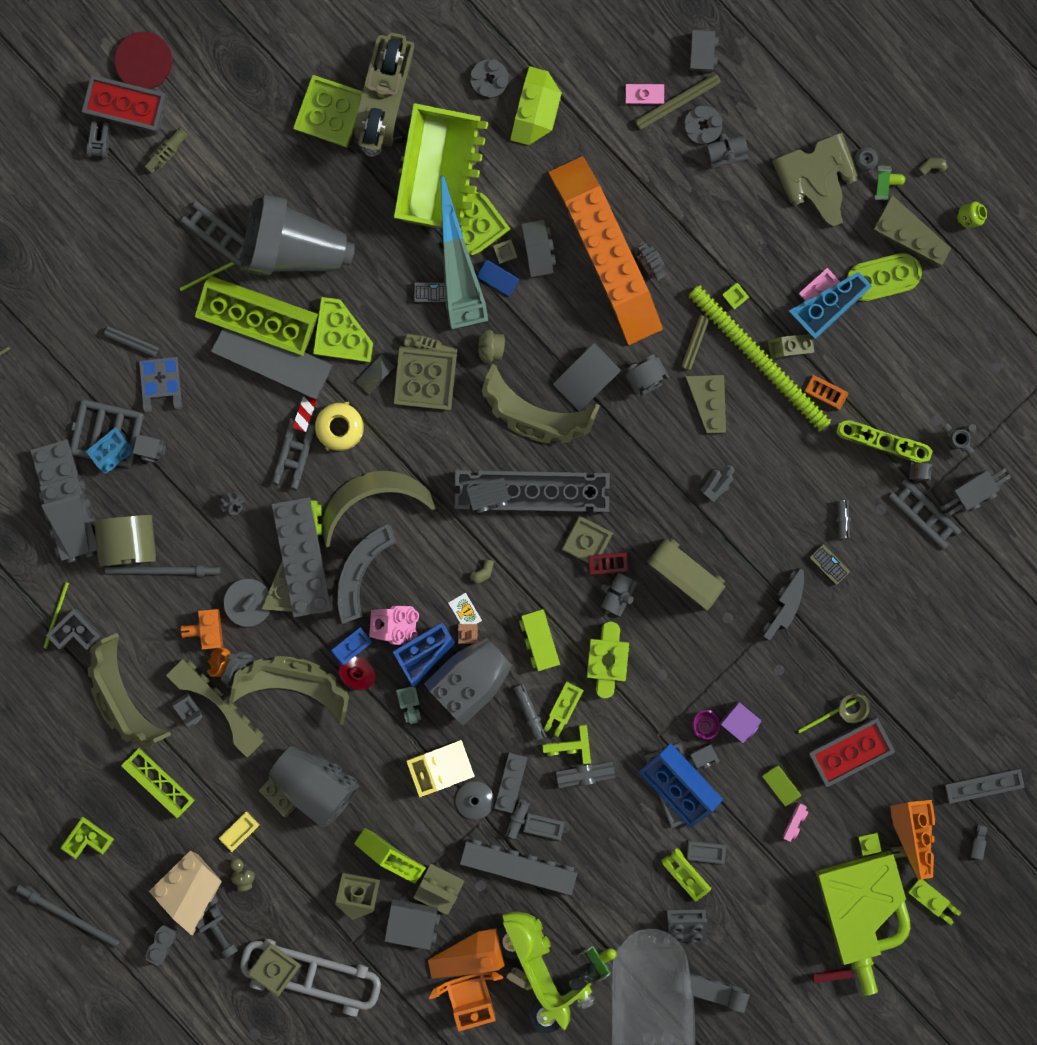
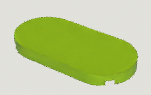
[846,253,922,301]

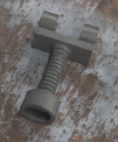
[197,905,238,959]

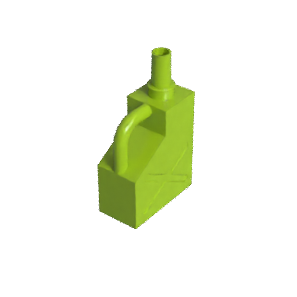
[815,851,911,996]

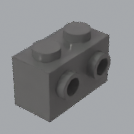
[133,434,166,462]

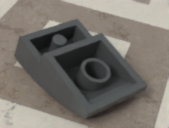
[553,343,621,412]

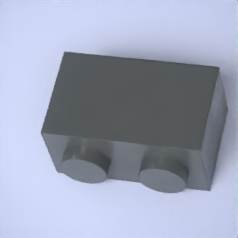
[689,30,719,73]

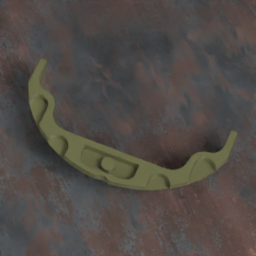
[482,364,600,443]
[322,471,436,548]
[88,633,171,749]
[229,656,349,725]

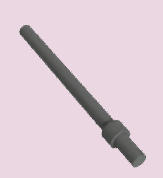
[105,565,221,577]
[16,885,120,948]

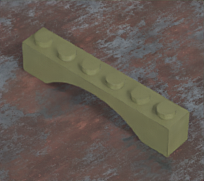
[166,659,265,758]

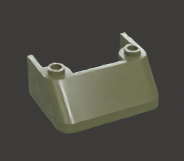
[645,538,726,611]

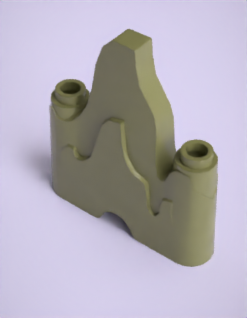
[772,133,858,227]

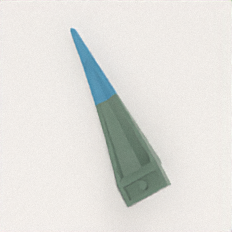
[440,175,488,329]

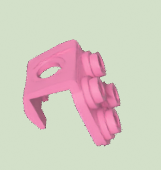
[369,606,419,645]

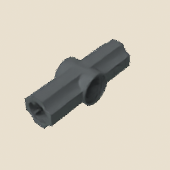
[556,761,616,788]

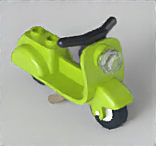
[498,912,595,1034]

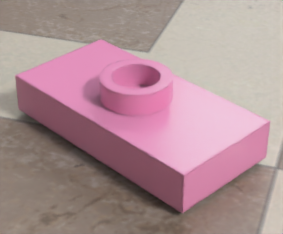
[626,84,664,105]

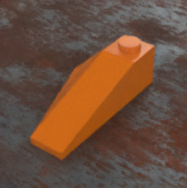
[890,800,935,880]
[428,928,505,979]

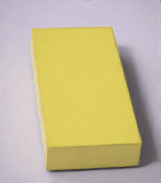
[219,811,260,852]

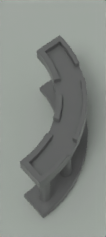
[338,524,397,624]

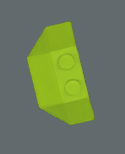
[510,66,562,145]

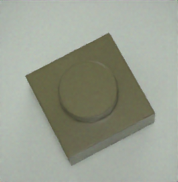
[493,239,517,264]

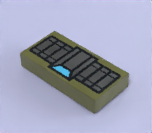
[809,544,850,585]

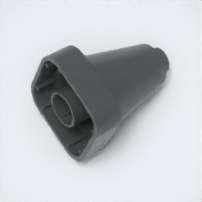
[240,193,355,276]

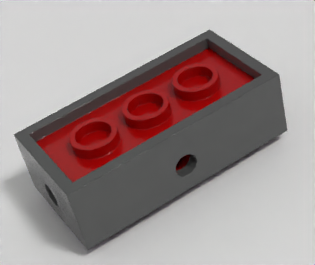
[82,75,168,134]
[807,717,895,787]

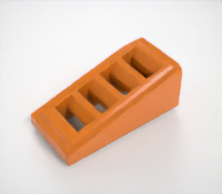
[804,375,848,410]

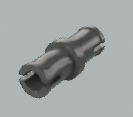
[836,500,851,539]
[505,799,531,839]

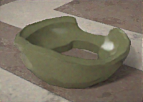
[839,694,870,723]

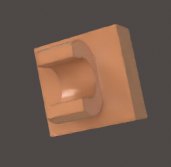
[458,624,478,644]

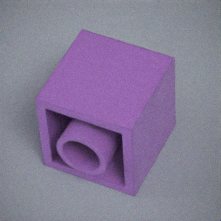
[720,701,761,743]

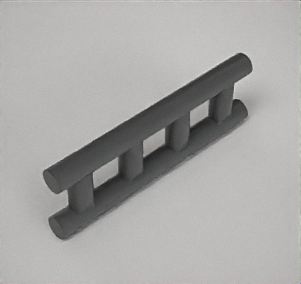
[180,201,244,268]
[888,478,962,550]

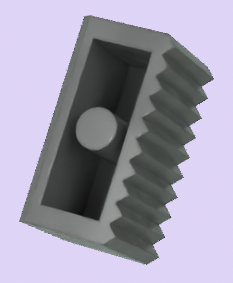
[467,477,510,513]

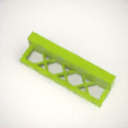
[121,748,195,818]

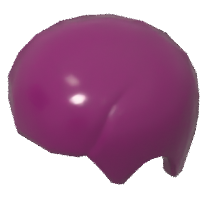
[691,710,720,740]

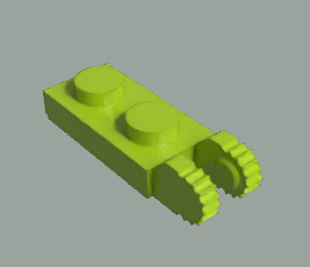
[543,681,584,737]
[908,879,961,925]

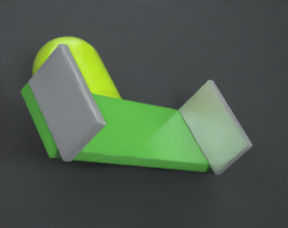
[875,165,905,200]
[579,946,617,982]

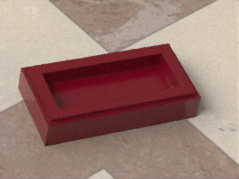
[812,968,853,983]

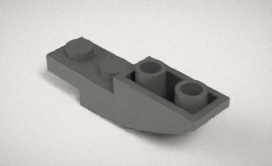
[762,568,804,640]

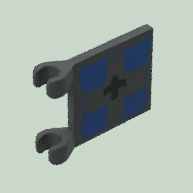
[139,357,183,413]

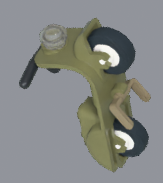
[353,33,414,156]

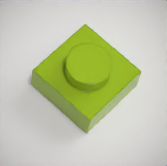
[722,283,749,310]
[858,832,882,856]

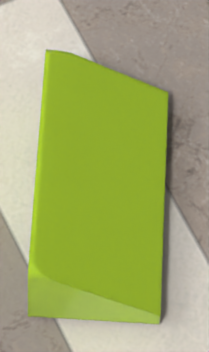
[762,765,801,807]

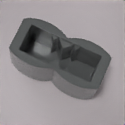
[146,923,178,966]

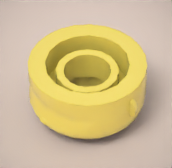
[315,402,364,451]

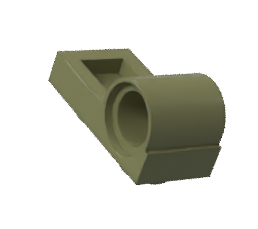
[259,779,296,818]

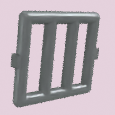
[70,399,144,468]

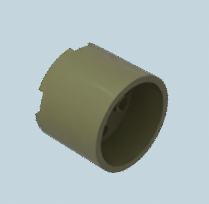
[94,515,156,566]

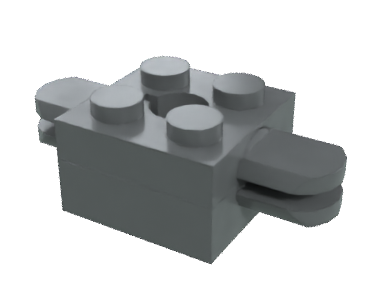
[940,468,1011,518]

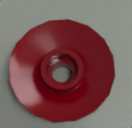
[339,657,375,691]

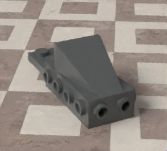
[30,439,97,563]

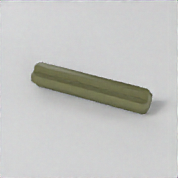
[681,315,709,370]

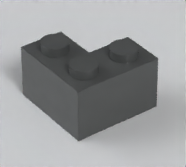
[522,220,556,277]
[46,609,103,650]

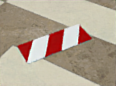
[292,397,317,432]

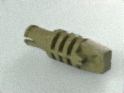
[145,127,189,173]
[404,333,458,352]

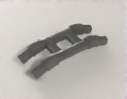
[271,418,315,491]

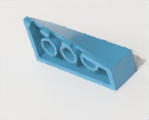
[789,272,873,339]

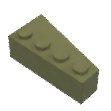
[872,195,951,267]

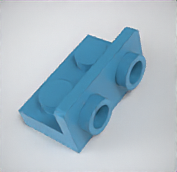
[86,427,134,474]

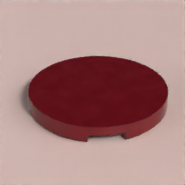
[115,32,173,89]

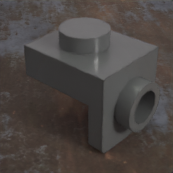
[172,693,203,727]

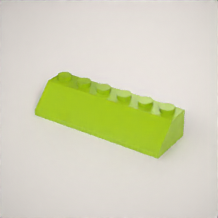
[195,276,318,356]

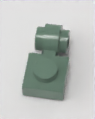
[396,686,421,724]

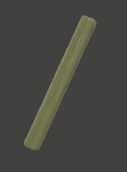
[636,74,721,130]

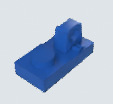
[330,627,372,666]

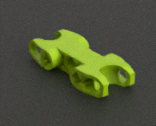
[836,420,933,463]

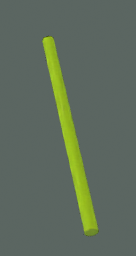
[180,262,235,292]
[43,582,69,649]
[798,699,858,733]

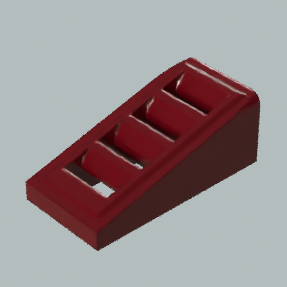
[588,552,628,575]

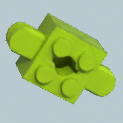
[587,622,629,698]

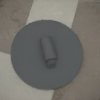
[224,579,270,627]

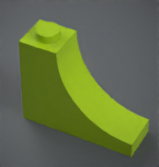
[354,828,426,884]

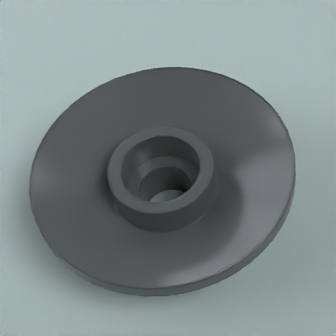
[456,781,494,820]

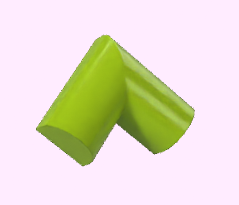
[60,817,114,859]

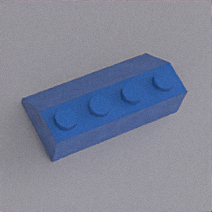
[639,743,723,828]

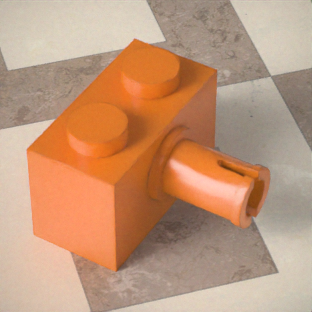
[181,609,223,649]

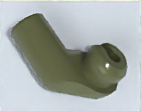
[918,158,948,176]
[470,559,494,583]

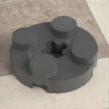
[470,59,509,98]
[684,106,722,145]
[221,652,254,688]

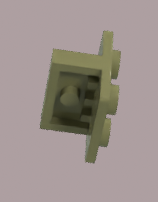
[414,864,464,915]

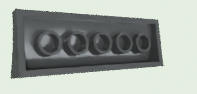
[211,327,333,400]

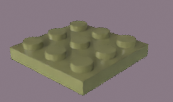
[394,346,457,410]

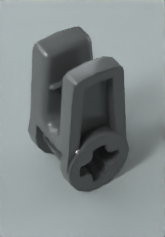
[87,121,110,159]

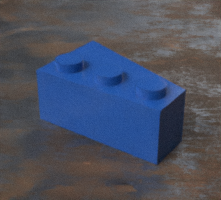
[393,623,455,688]

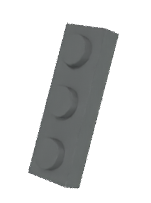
[495,752,528,813]

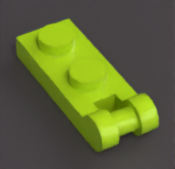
[662,849,711,902]

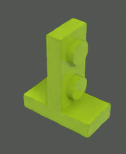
[542,724,591,764]

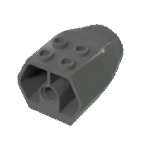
[424,637,513,726]
[268,746,360,828]

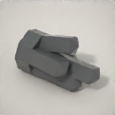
[700,465,735,502]

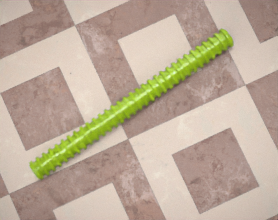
[688,285,831,432]

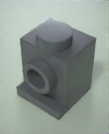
[688,743,720,769]

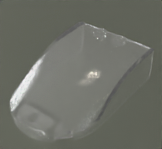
[612,929,695,1045]

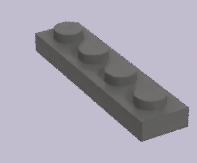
[944,769,1025,804]

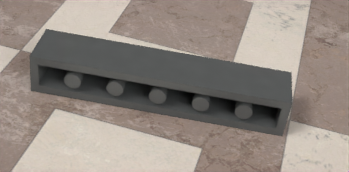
[460,838,578,895]

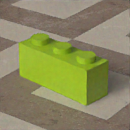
[519,609,560,671]

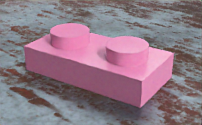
[799,268,840,301]
[782,802,808,842]

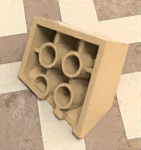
[149,851,222,936]

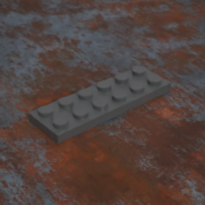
[272,497,332,617]

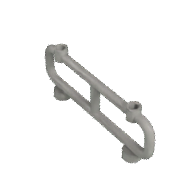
[240,938,381,1016]

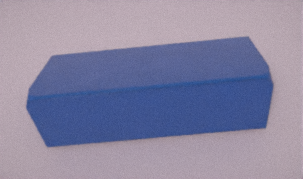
[477,260,519,297]

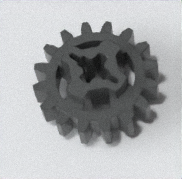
[635,241,666,281]

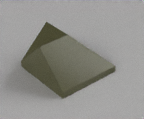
[335,873,380,920]

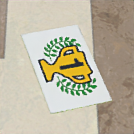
[449,593,482,624]

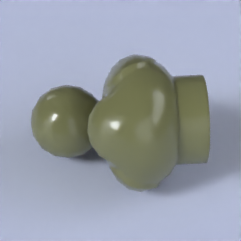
[230,858,255,891]

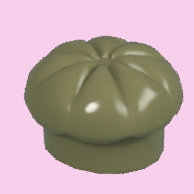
[478,330,505,364]

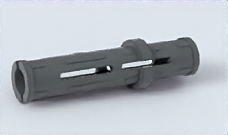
[513,684,547,741]

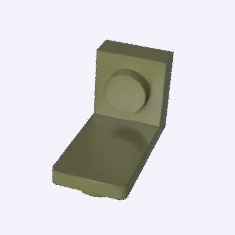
[768,334,814,359]

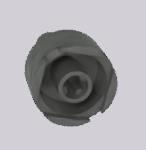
[626,354,670,397]

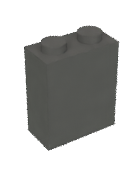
[385,899,440,950]

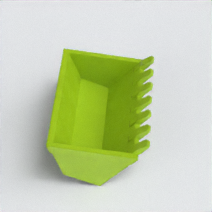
[394,103,488,229]

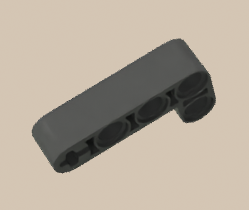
[671,970,750,1013]

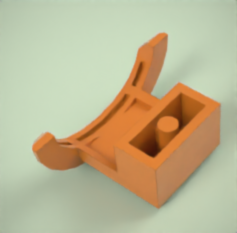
[429,971,503,1032]

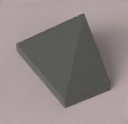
[356,354,395,395]

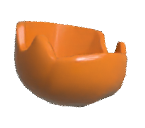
[207,648,231,677]

